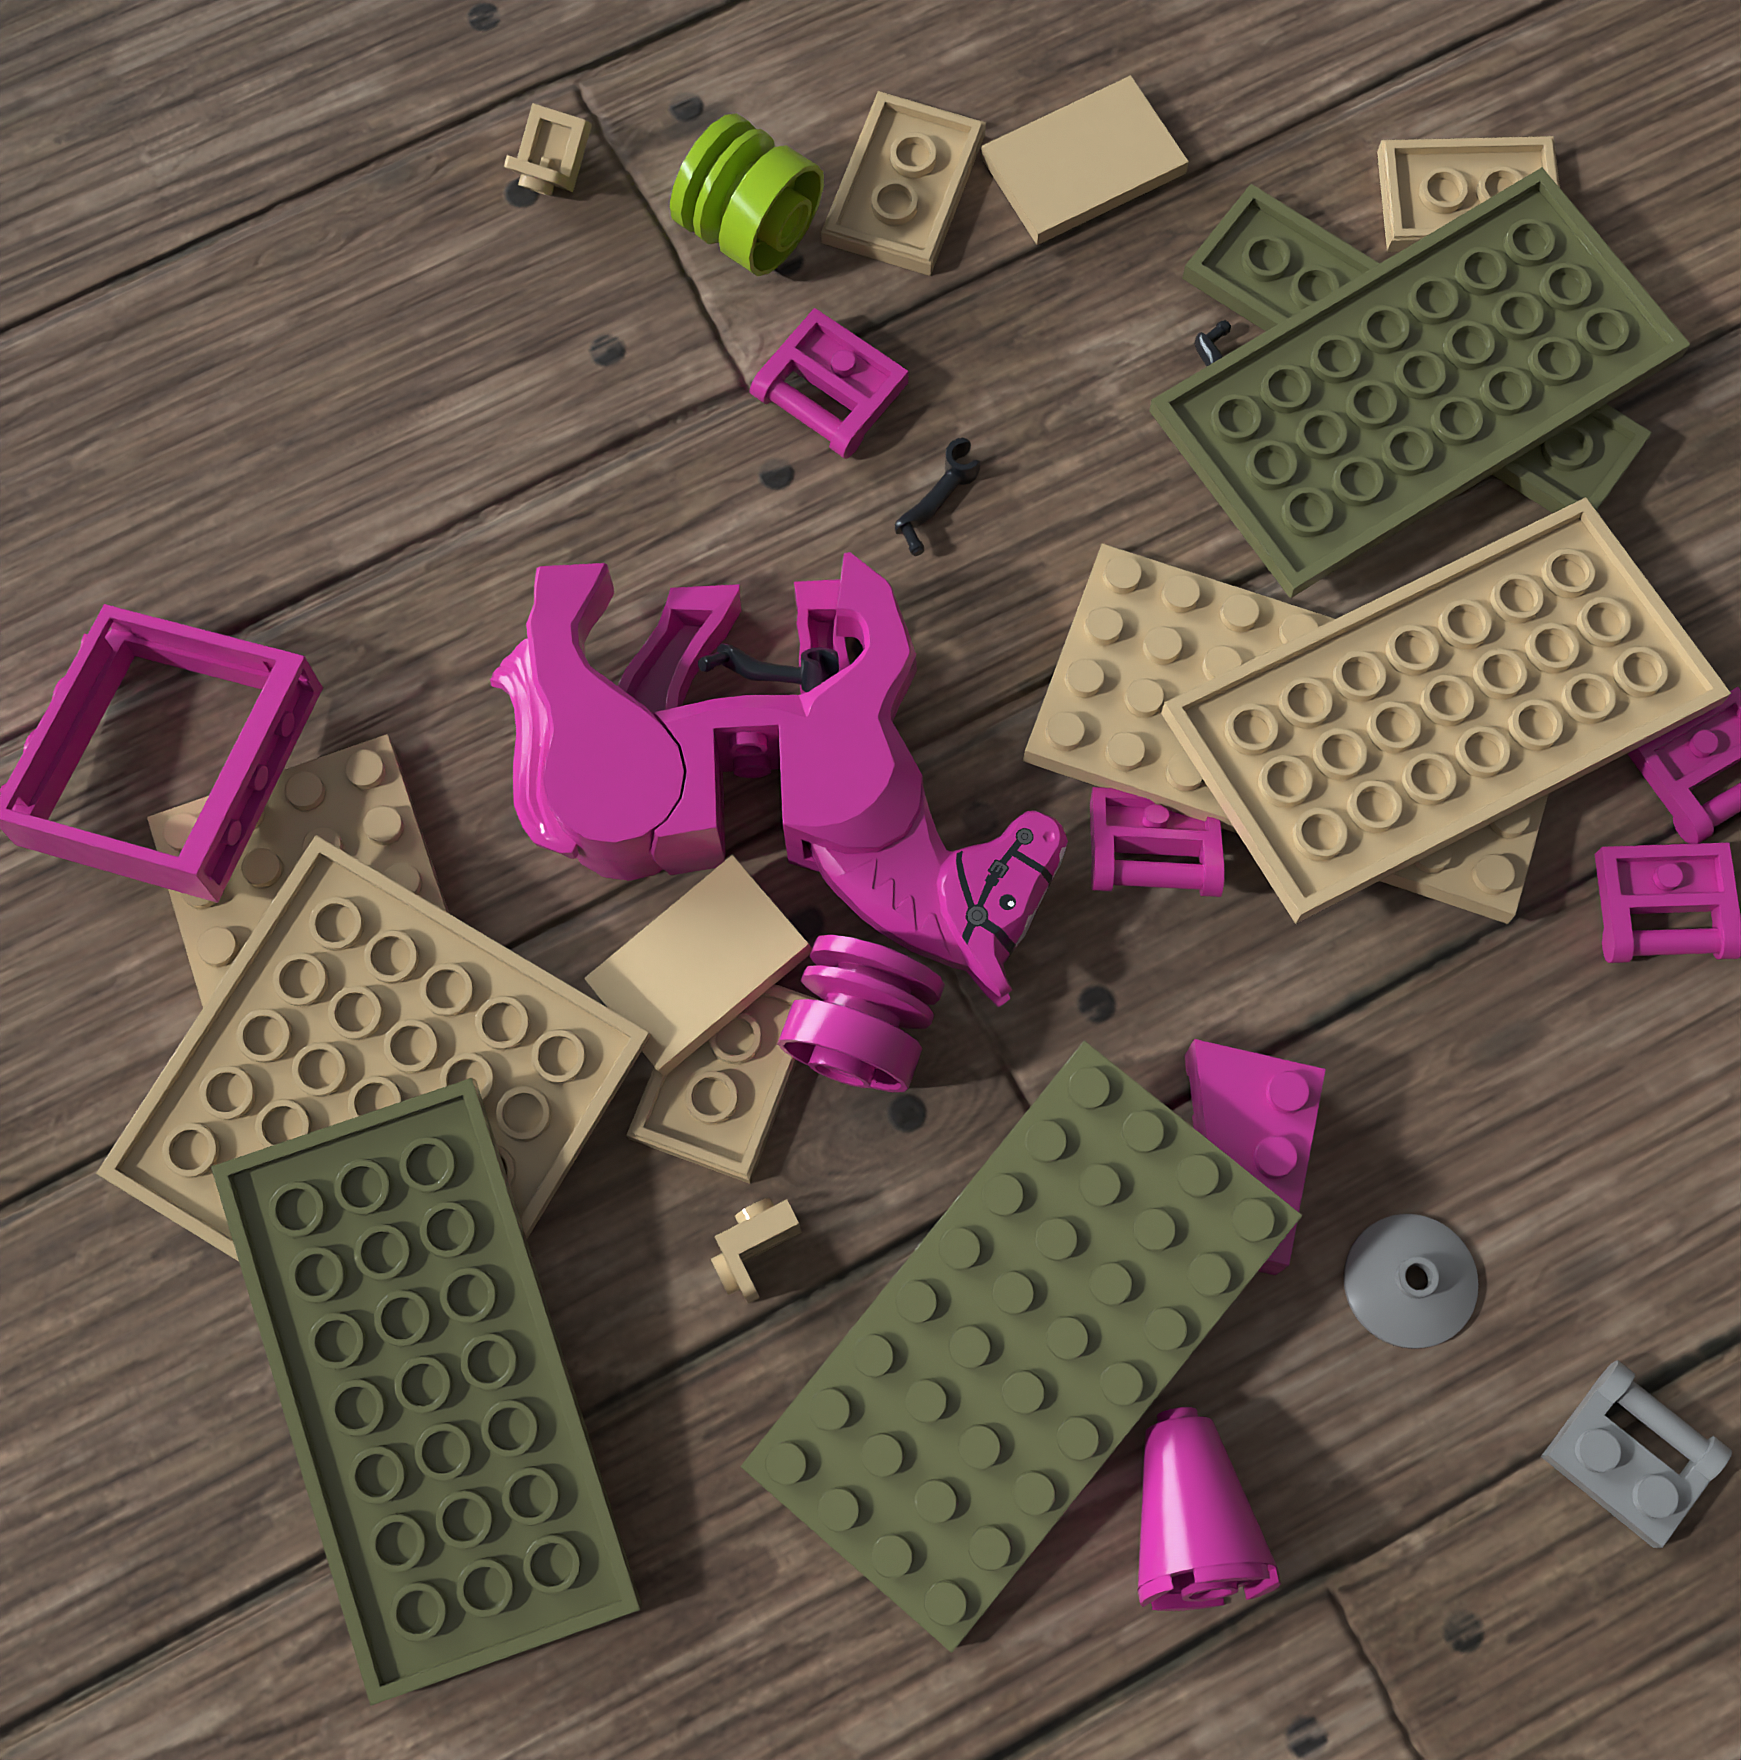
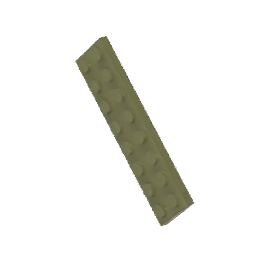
[1182,184,1652,513]

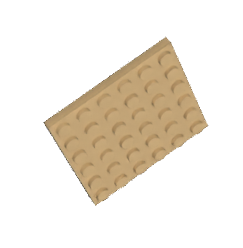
[96,835,651,1261]

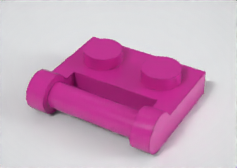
[750,307,909,459]
[1628,687,1741,844]
[1090,787,1225,897]
[1594,843,1741,963]

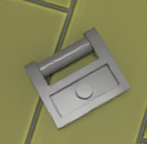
[1541,1360,1732,1548]

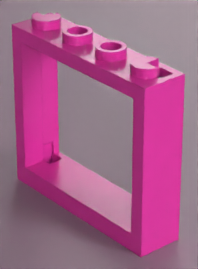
[0,604,323,903]

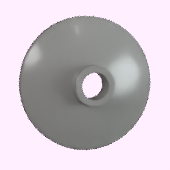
[1343,1214,1479,1349]

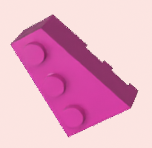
[1184,1039,1326,1276]

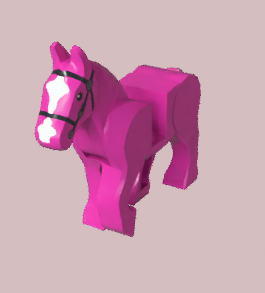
[490,552,1068,1007]

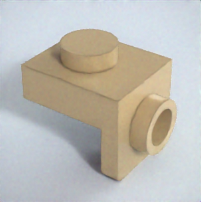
[504,103,592,196]
[711,1198,802,1304]

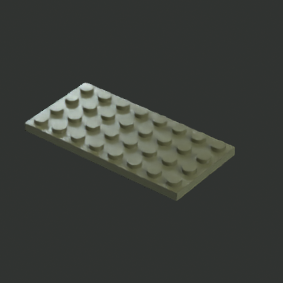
[1149,167,1691,598]
[740,1041,1302,1653]
[211,1078,642,1706]

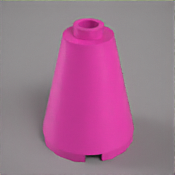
[1138,1407,1281,1611]

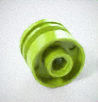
[669,113,824,277]

